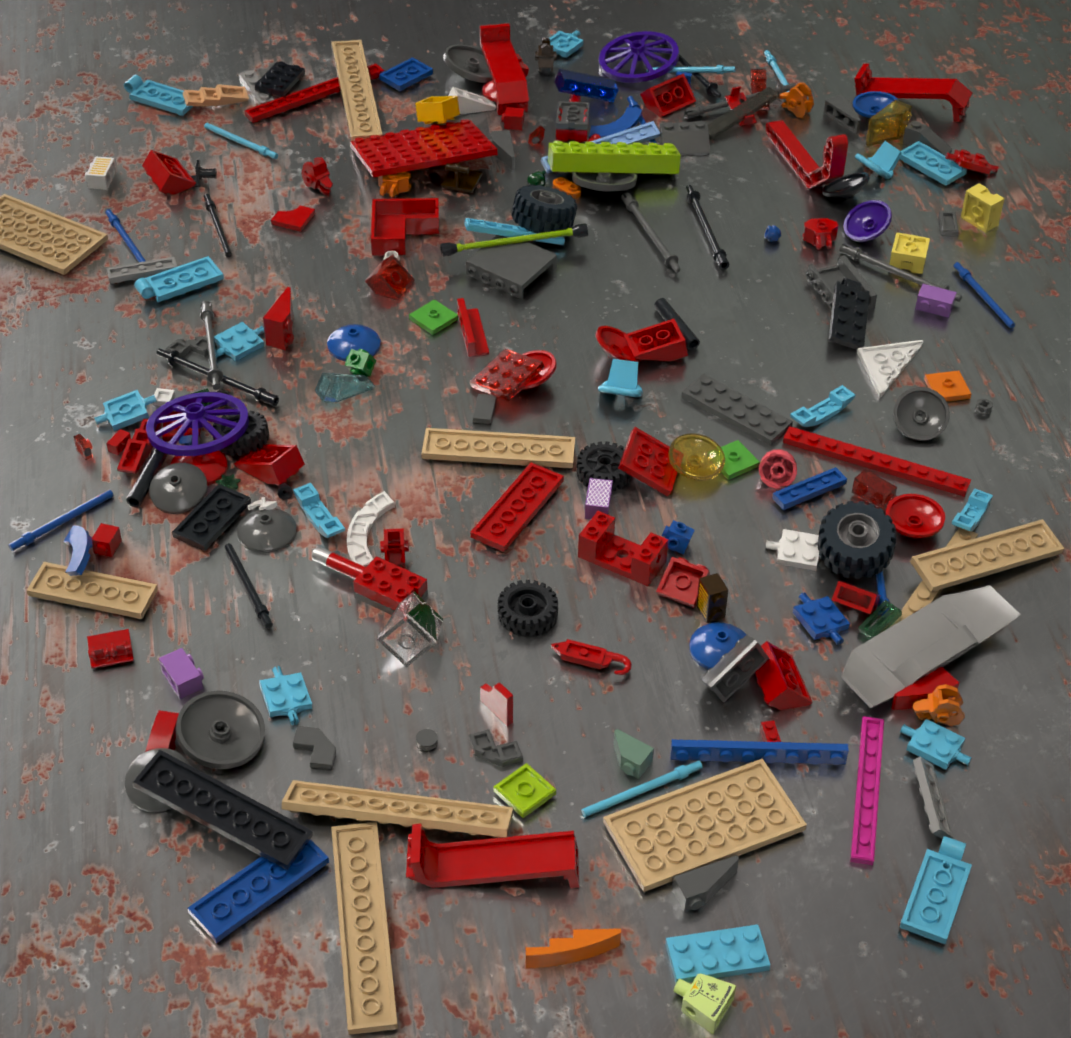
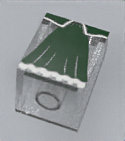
[377,591,443,667]

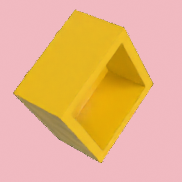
[415,96,460,124]

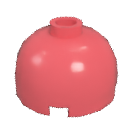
[759,449,797,489]

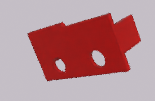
[725,86,757,126]

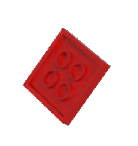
[618,427,683,497]

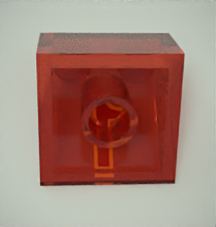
[365,255,415,301]

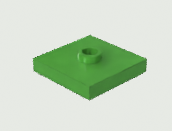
[409,299,458,335]
[707,440,760,480]

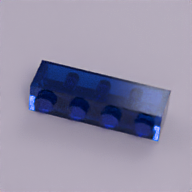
[554,69,619,103]

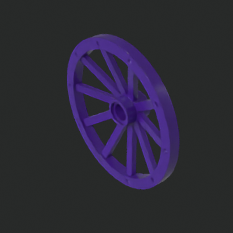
[599,31,679,83]
[146,392,249,456]

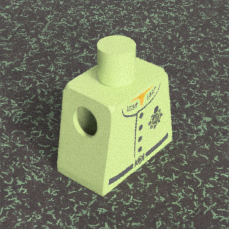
[674,973,736,1034]

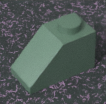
[613,729,654,779]

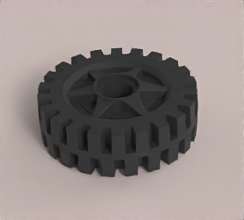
[213,410,269,456]
[577,441,632,492]
[497,580,558,636]

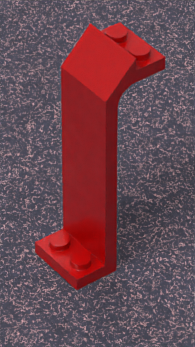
[480,23,529,115]
[854,64,972,122]
[406,823,580,888]

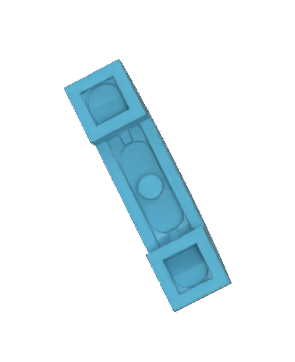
[790,385,855,427]
[293,483,345,538]
[951,489,993,532]

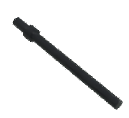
[204,194,232,257]
[225,543,273,629]

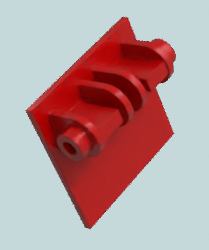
[87,629,134,669]

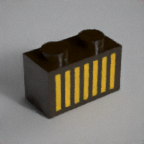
[696,573,728,623]

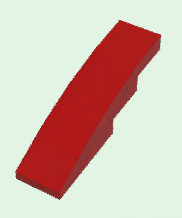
[117,418,162,474]

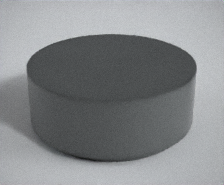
[416,729,438,751]

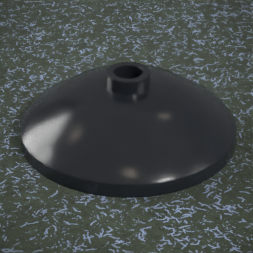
[822,172,870,200]

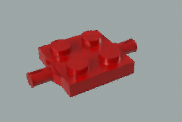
[945,149,999,174]

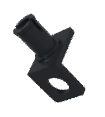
[190,160,217,187]

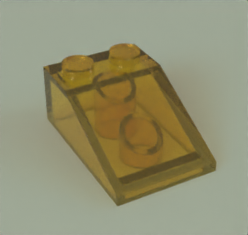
[866,99,912,146]

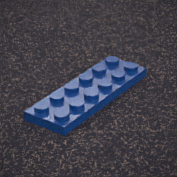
[187,839,329,943]

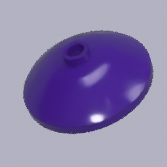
[844,200,892,242]

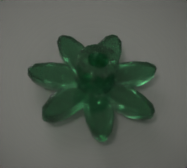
[215,474,241,489]

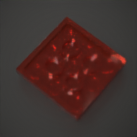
[469,349,545,401]

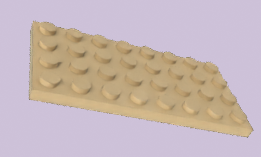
[0,194,108,275]
[603,758,807,892]

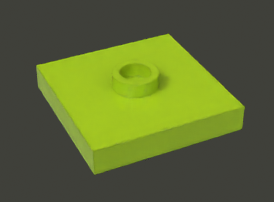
[493,763,556,818]

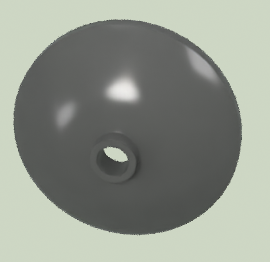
[893,387,950,441]
[149,463,208,514]
[237,508,297,553]
[125,748,189,813]

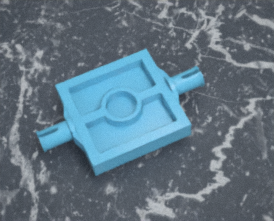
[549,30,584,58]
[214,322,265,361]
[94,390,157,431]
[259,666,312,725]
[900,719,972,770]

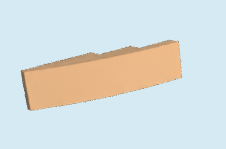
[183,84,249,106]

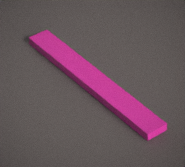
[850,716,884,865]

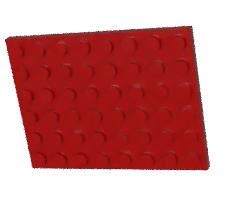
[350,119,498,177]

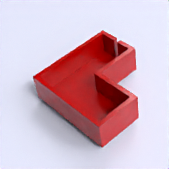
[371,198,439,256]

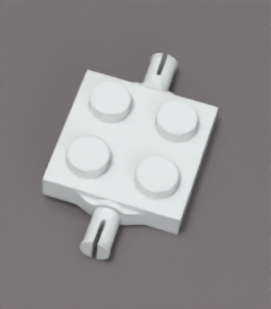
[765,529,820,571]

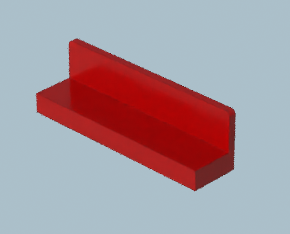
[457,298,489,357]

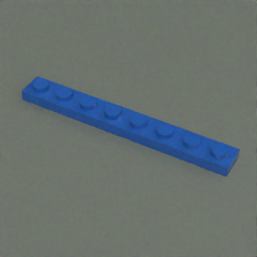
[670,739,849,765]

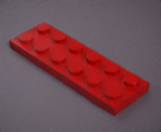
[470,462,564,552]

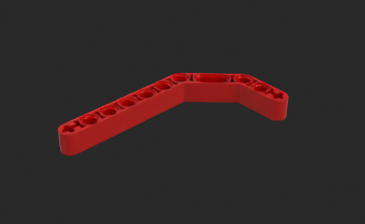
[765,120,848,189]

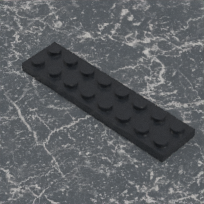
[133,749,313,870]

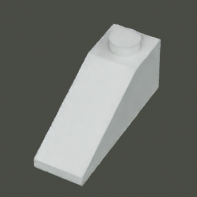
[448,87,496,114]

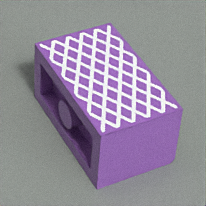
[585,478,613,519]

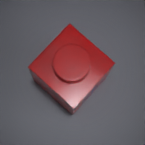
[501,107,524,130]
[92,523,122,557]

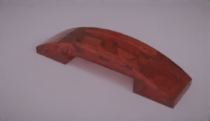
[750,69,770,110]

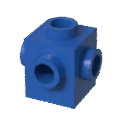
[662,520,695,555]

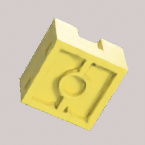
[961,183,1005,233]
[889,232,930,274]

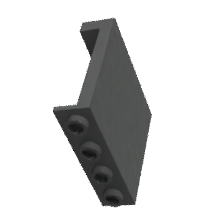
[466,235,557,299]

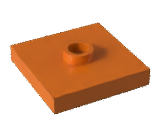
[924,371,971,402]

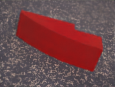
[145,710,179,752]

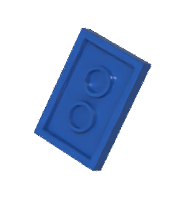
[379,57,433,91]

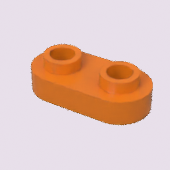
[553,177,581,199]

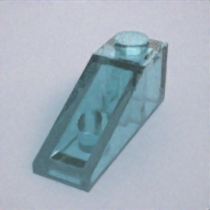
[315,373,375,403]

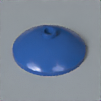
[853,91,900,120]
[327,324,381,361]
[689,622,747,670]

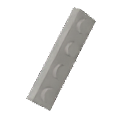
[239,70,275,105]
[106,256,177,284]
[913,757,953,839]

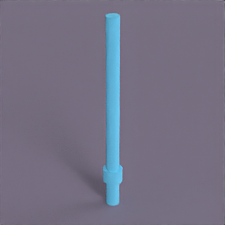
[764,50,790,92]
[647,65,736,74]
[204,123,278,159]
[581,760,703,818]

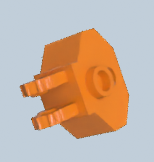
[779,83,814,118]
[378,171,411,198]
[912,684,965,726]

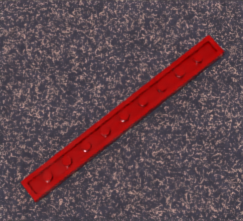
[244,63,384,123]
[783,426,971,497]

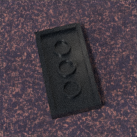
[255,61,305,97]
[172,484,251,551]

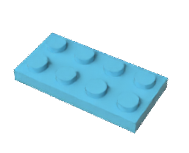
[900,141,967,186]
[665,924,771,983]

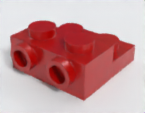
[656,557,710,608]

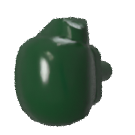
[527,170,546,186]

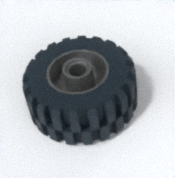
[511,185,577,233]
[818,501,897,579]

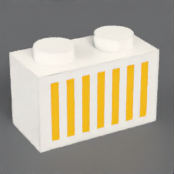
[85,156,117,190]

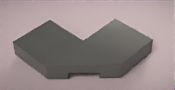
[165,336,217,358]
[293,726,336,770]
[468,730,523,767]

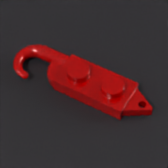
[551,639,632,675]

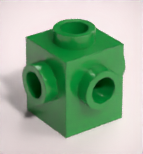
[345,349,377,377]

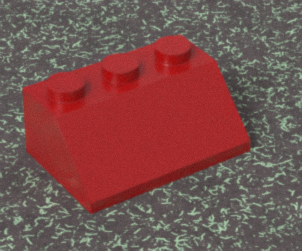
[640,73,696,117]
[142,150,196,195]
[755,641,813,710]

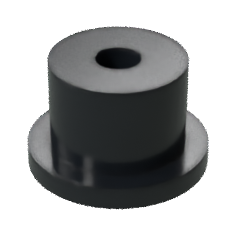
[277,483,293,500]

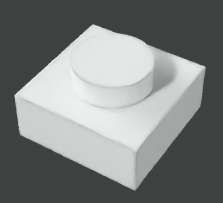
[152,388,176,406]

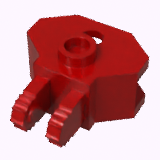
[301,157,333,195]
[802,218,838,250]
[380,528,409,568]

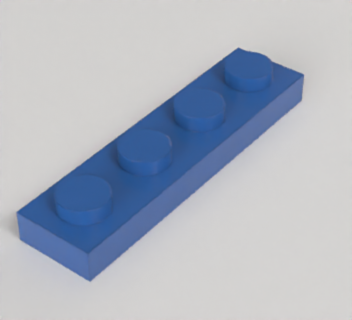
[772,467,847,510]

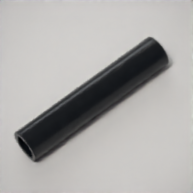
[654,298,700,350]
[126,448,168,508]

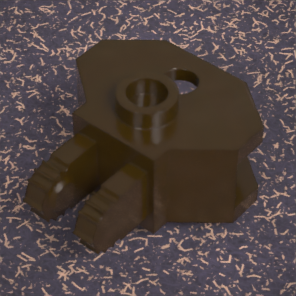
[535,37,556,72]

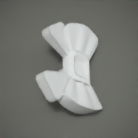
[248,497,277,511]

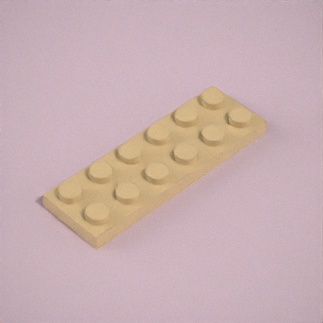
[26,562,158,619]

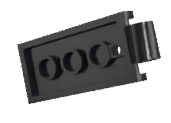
[828,278,870,350]

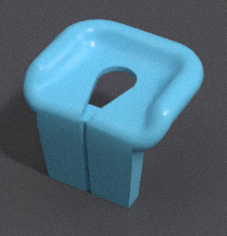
[855,141,903,179]
[598,359,643,397]

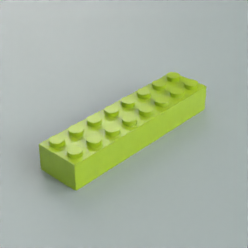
[548,141,681,174]

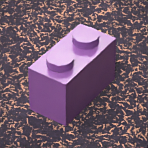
[915,284,957,318]
[159,648,204,699]

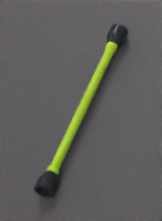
[440,223,588,257]

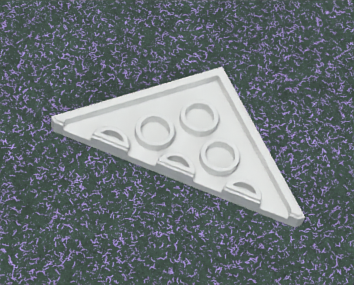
[857,340,923,397]

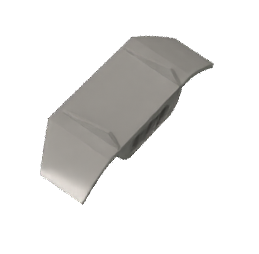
[841,585,1021,708]

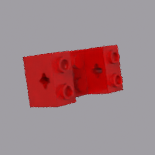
[578,511,669,586]

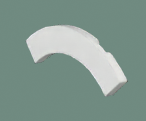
[347,491,395,567]

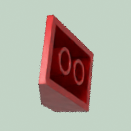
[263,287,294,350]
[624,319,688,361]
[234,444,305,486]

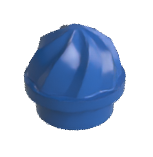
[764,225,781,242]

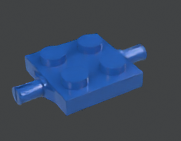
[792,592,850,645]

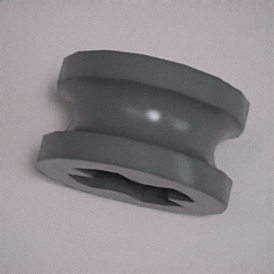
[975,399,993,415]

